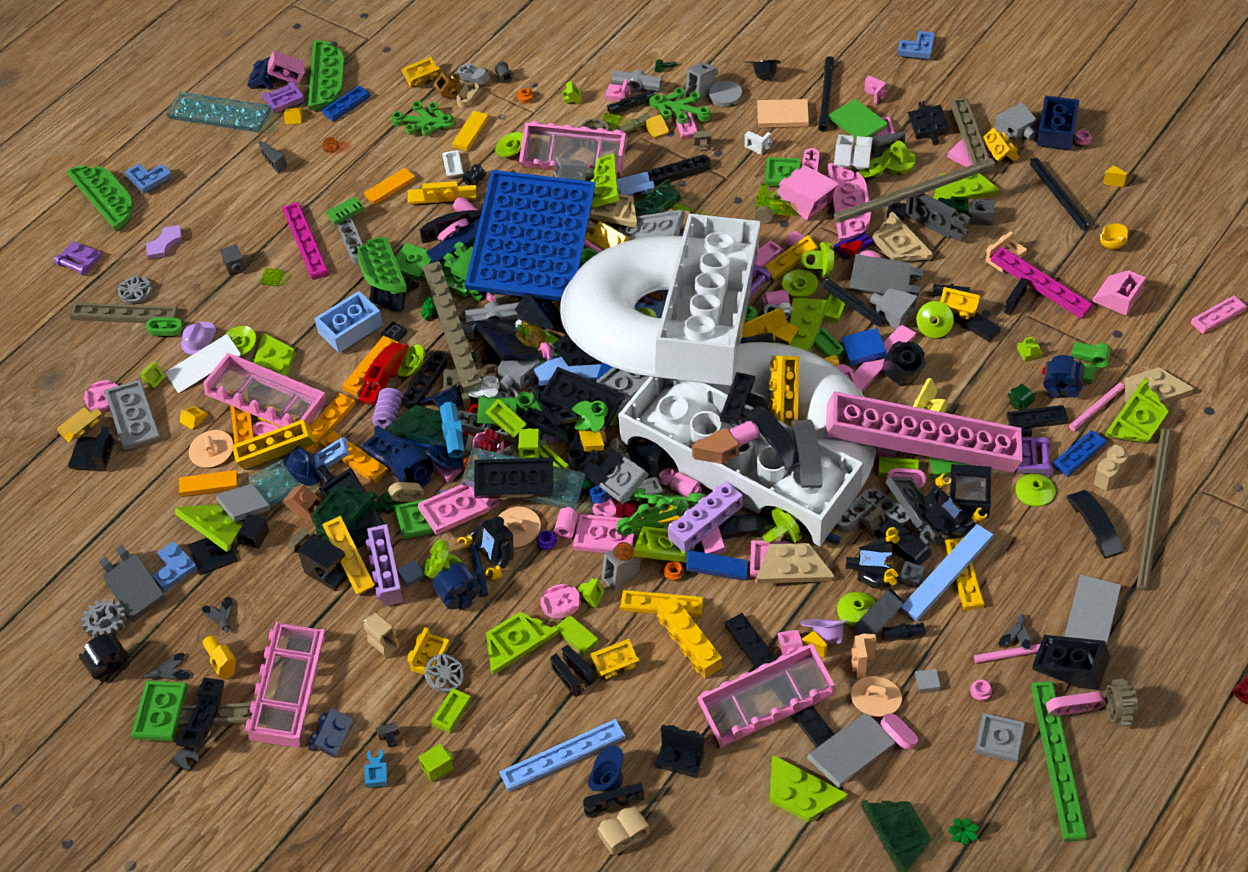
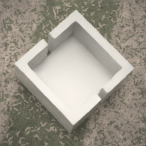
[834,134,873,169]

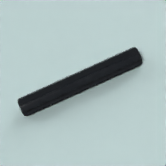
[822,279,885,327]

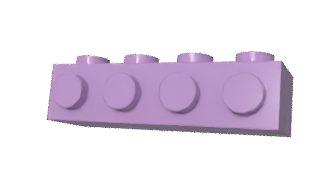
[668,481,743,553]
[366,524,404,606]

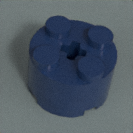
[1043,355,1085,398]
[391,443,437,488]
[432,563,482,609]

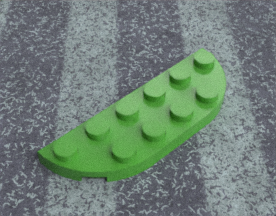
[308,40,345,111]
[66,165,133,231]
[357,237,406,294]

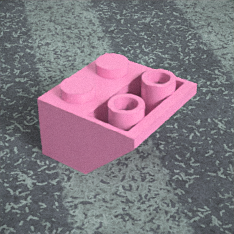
[1092,270,1146,316]

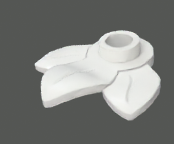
[468,376,500,398]

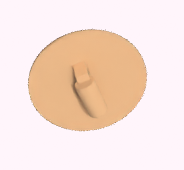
[189,430,234,468]
[499,507,541,548]
[851,676,902,717]

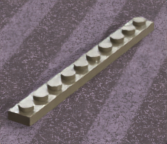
[422,261,482,393]

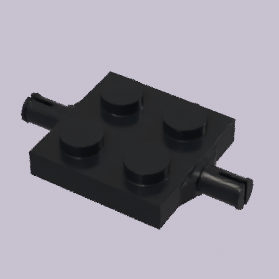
[908,101,949,145]

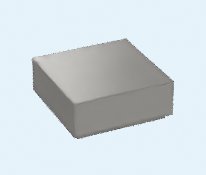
[915,669,940,693]

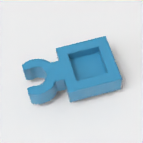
[365,749,388,788]

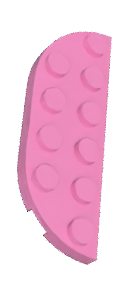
[828,163,871,242]

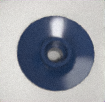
[427,444,463,470]

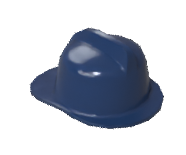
[420,382,462,409]
[283,445,321,486]
[588,745,624,792]

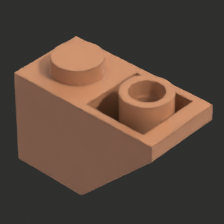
[692,428,739,464]
[282,484,331,525]

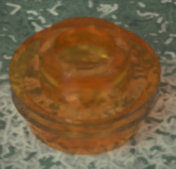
[322,137,339,152]
[613,542,634,561]

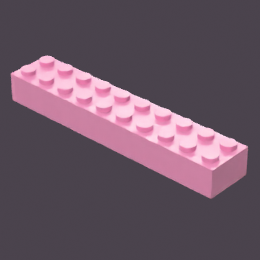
[826,391,1022,473]

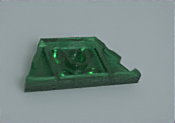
[634,179,682,216]
[385,405,447,448]
[310,486,377,544]
[860,800,931,872]

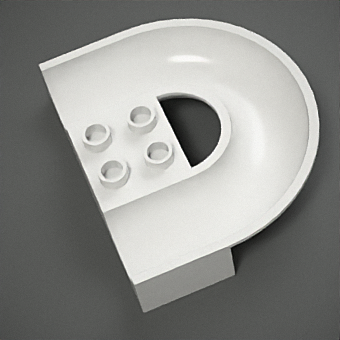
[560,214,760,386]
[618,342,877,546]

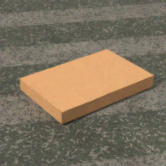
[757,99,809,128]

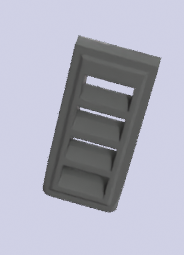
[871,131,906,158]
[258,141,287,173]

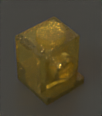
[515,320,547,348]

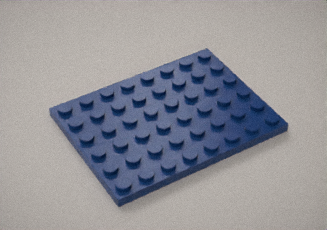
[465,170,596,301]

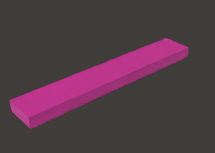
[282,202,329,280]
[990,246,1093,319]

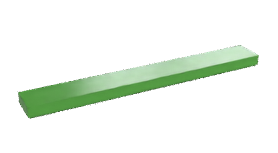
[1031,681,1087,842]

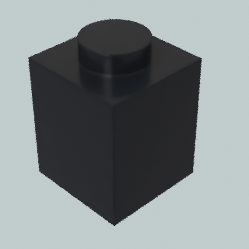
[238,515,270,549]

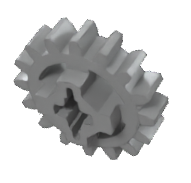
[81,598,127,638]

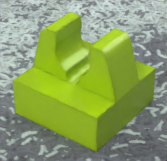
[562,81,582,105]
[1017,337,1043,362]
[140,362,166,388]
[578,578,605,608]

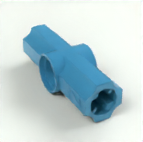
[440,402,465,459]

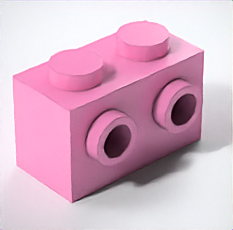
[268,50,304,85]

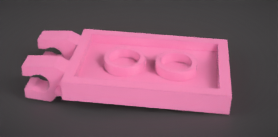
[418,481,500,535]

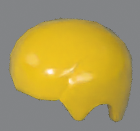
[1100,223,1128,250]

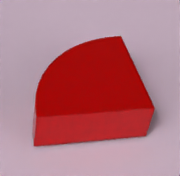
[839,240,863,257]

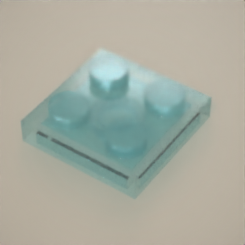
[249,459,302,507]

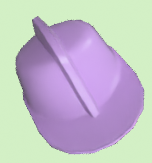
[181,321,216,355]
[800,619,848,645]

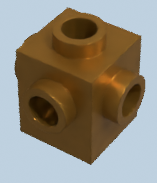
[433,72,463,99]

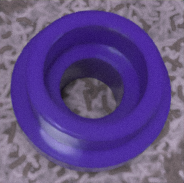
[537,530,557,550]

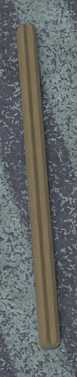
[834,158,995,223]
[1137,428,1172,591]

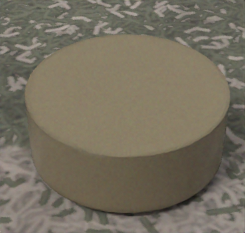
[755,206,773,224]

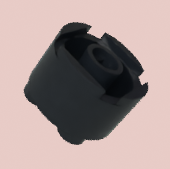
[882,341,926,386]
[79,633,129,683]

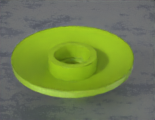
[495,132,524,157]
[858,156,891,177]
[782,269,818,298]
[916,301,954,338]
[225,326,257,356]
[397,345,425,377]
[1015,474,1056,507]
[837,592,876,627]

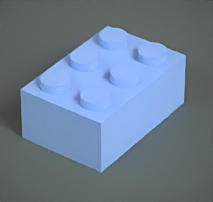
[314,291,383,353]

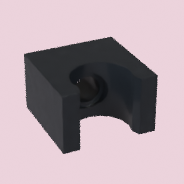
[297,533,348,591]

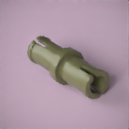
[618,113,651,135]

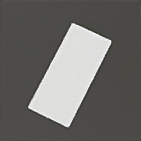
[165,334,241,393]

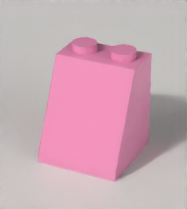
[777,166,839,221]

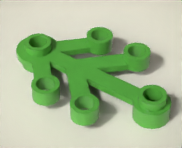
[650,88,711,124]
[391,101,455,136]
[631,488,705,506]
[616,498,691,536]

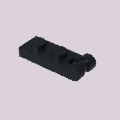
[521,407,576,442]
[583,782,644,818]

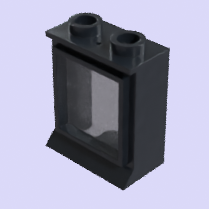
[949,464,992,518]

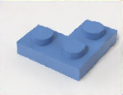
[897,31,935,59]
[125,163,173,193]
[152,541,197,592]

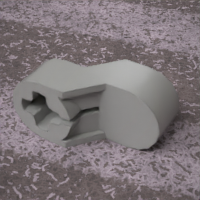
[457,63,490,86]

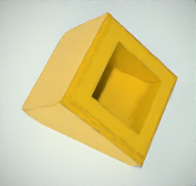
[284,108,303,125]
[646,114,669,139]
[1103,165,1128,187]
[772,322,799,343]
[179,406,208,429]
[802,631,827,658]

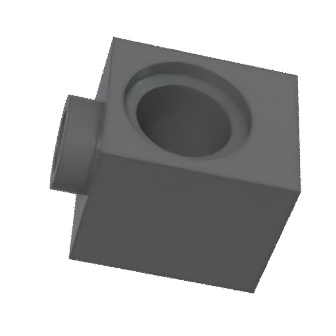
[968,199,994,226]
[220,244,246,275]

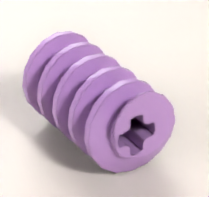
[372,388,403,430]

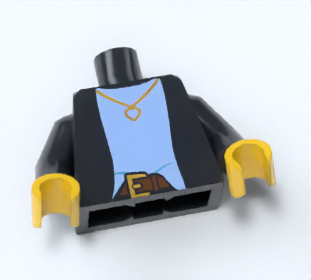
[924,473,987,536]
[457,516,514,580]
[846,527,900,589]

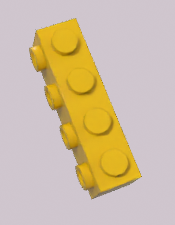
[769,356,800,427]
[232,419,315,470]
[656,596,722,679]

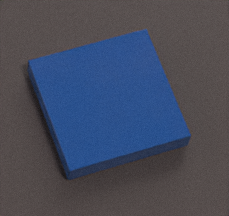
[842,328,887,365]

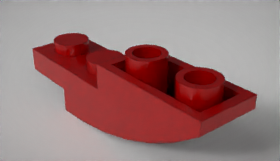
[359,342,409,406]

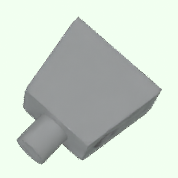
[685,62,718,100]
[995,103,1037,141]
[553,157,595,181]
[870,288,917,329]
[498,359,540,391]
[602,543,645,591]

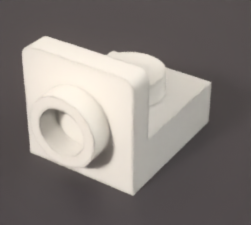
[745,131,772,155]

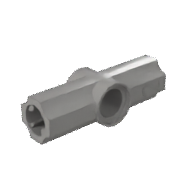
[611,70,663,92]
[465,302,519,325]

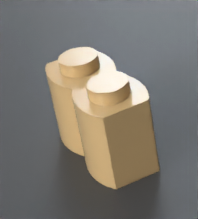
[1094,445,1129,491]
[364,613,399,658]
[598,806,650,856]

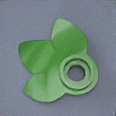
[572,401,608,433]

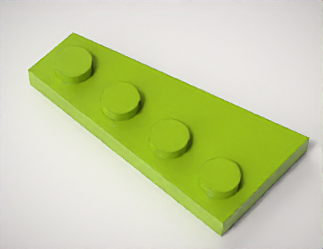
[591,153,620,209]
[788,297,828,352]

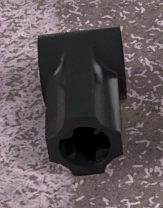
[568,431,586,471]

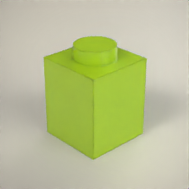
[518,428,540,458]
[418,743,454,782]

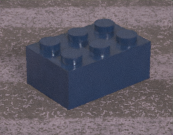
[1037,95,1079,150]

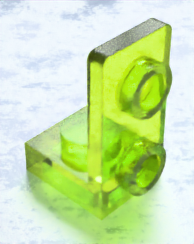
[756,183,791,216]

